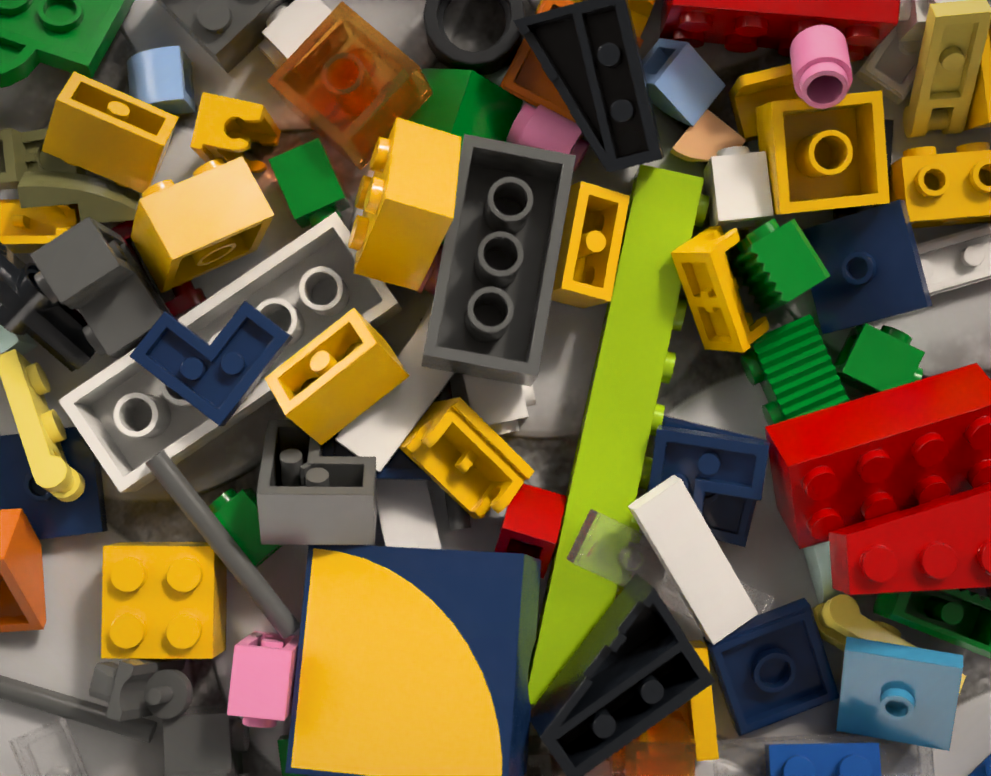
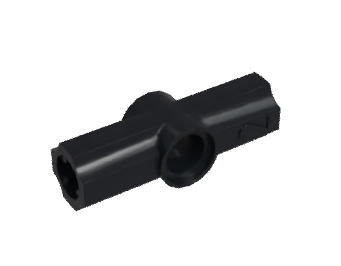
[0,242,96,372]

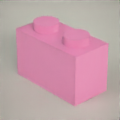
[227,631,299,728]

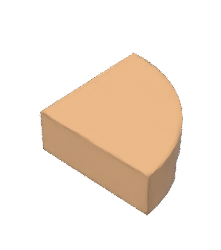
[670,109,747,162]

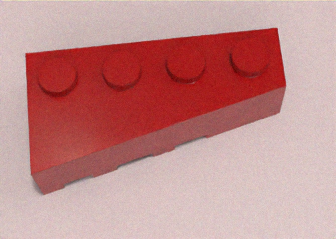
[829,482,991,595]

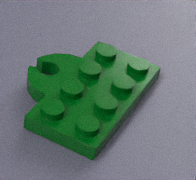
[0,0,135,88]

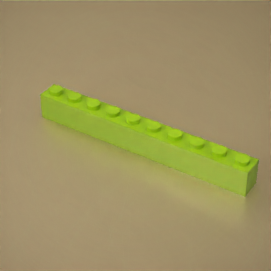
[528,164,709,705]

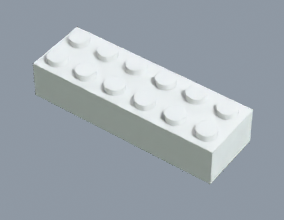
[58,212,403,493]

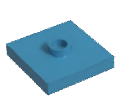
[836,637,964,751]

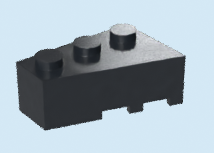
[513,0,664,173]
[530,573,715,776]

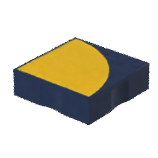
[285,545,541,776]

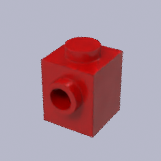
[494,483,567,579]

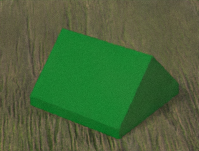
[406,68,523,154]

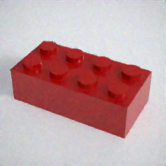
[659,0,900,62]
[765,363,991,550]

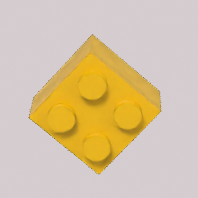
[756,90,890,215]
[348,117,462,291]
[130,156,275,293]
[101,542,227,659]

